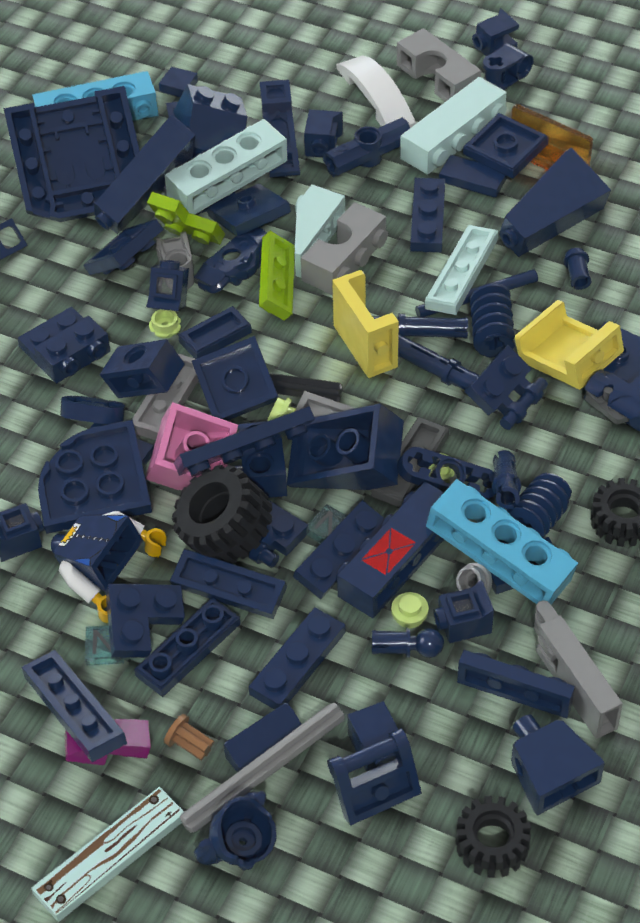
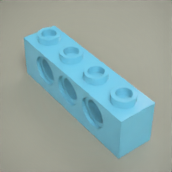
[32,71,158,121]
[426,479,578,604]

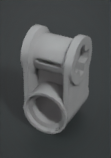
[155,232,195,290]

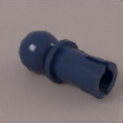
[372,627,444,658]

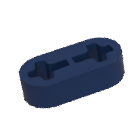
[60,396,125,425]

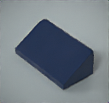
[224,703,302,772]

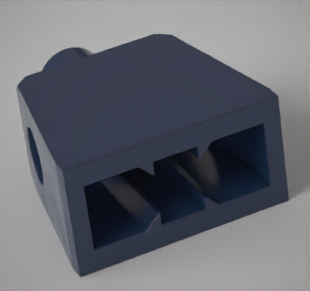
[511,714,605,816]

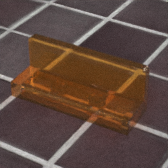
[511,104,593,170]

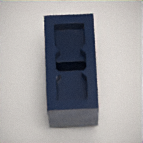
[235,421,288,498]

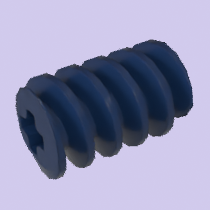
[470,283,515,358]
[507,473,572,539]

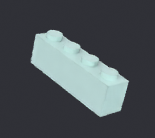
[400,77,507,175]

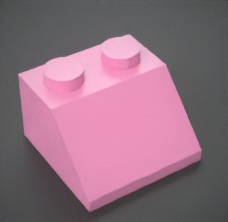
[145,402,238,490]

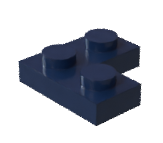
[105,584,185,658]

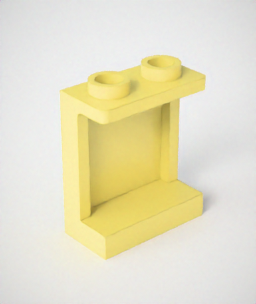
[332,270,399,378]
[515,300,624,390]

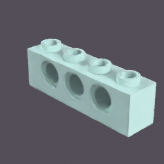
[165,119,287,215]

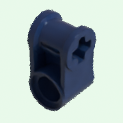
[482,43,534,91]

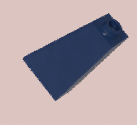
[94,114,196,235]
[499,147,611,257]

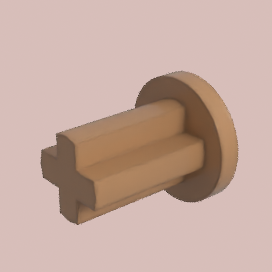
[164,714,215,761]

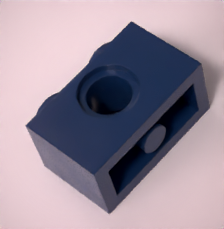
[99,339,185,398]

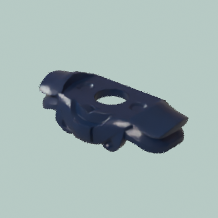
[194,228,267,293]

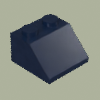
[173,84,247,154]

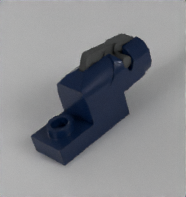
[584,369,640,431]

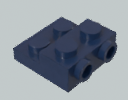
[17,306,111,384]

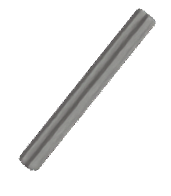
[180,703,345,833]

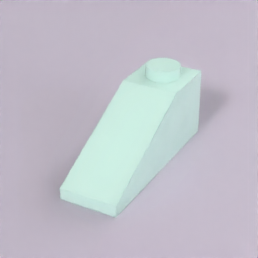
[295,185,345,278]

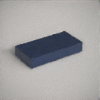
[439,155,507,198]
[178,306,252,359]

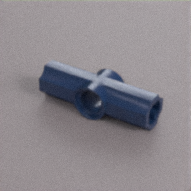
[323,117,410,177]

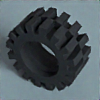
[590,478,640,547]
[456,796,531,878]

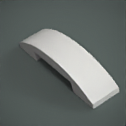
[336,56,416,128]

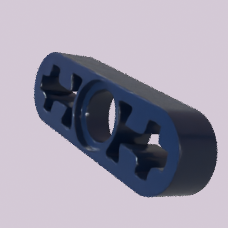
[397,447,496,501]

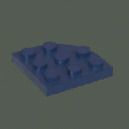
[38,420,152,534]

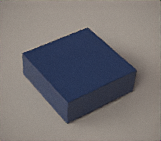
[159,66,198,97]

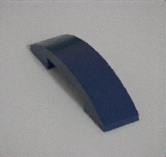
[260,79,300,177]

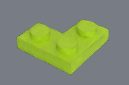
[147,192,225,245]

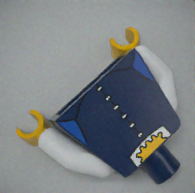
[51,511,166,623]

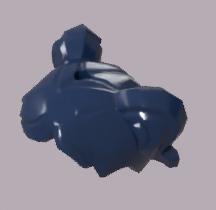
[193,791,277,870]

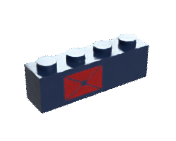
[336,482,444,618]

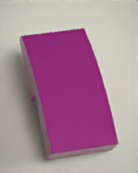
[65,719,151,766]

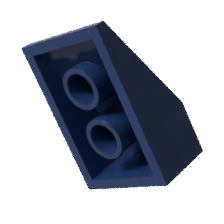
[287,403,404,490]

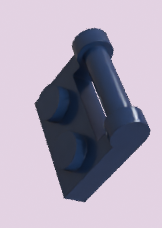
[327,728,422,826]

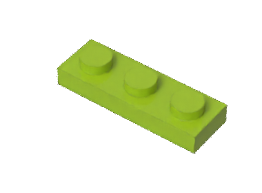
[259,231,295,321]

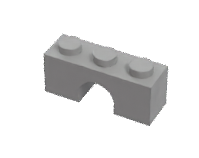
[397,28,481,102]
[301,202,388,295]

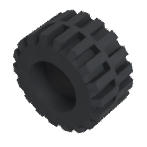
[172,465,273,564]

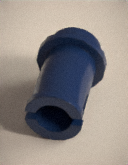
[564,248,592,290]

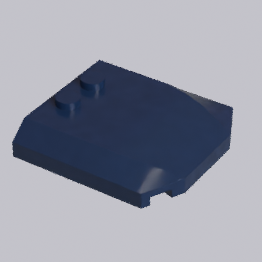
[4,86,140,222]

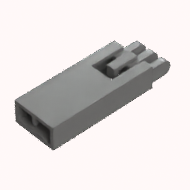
[534,600,623,739]

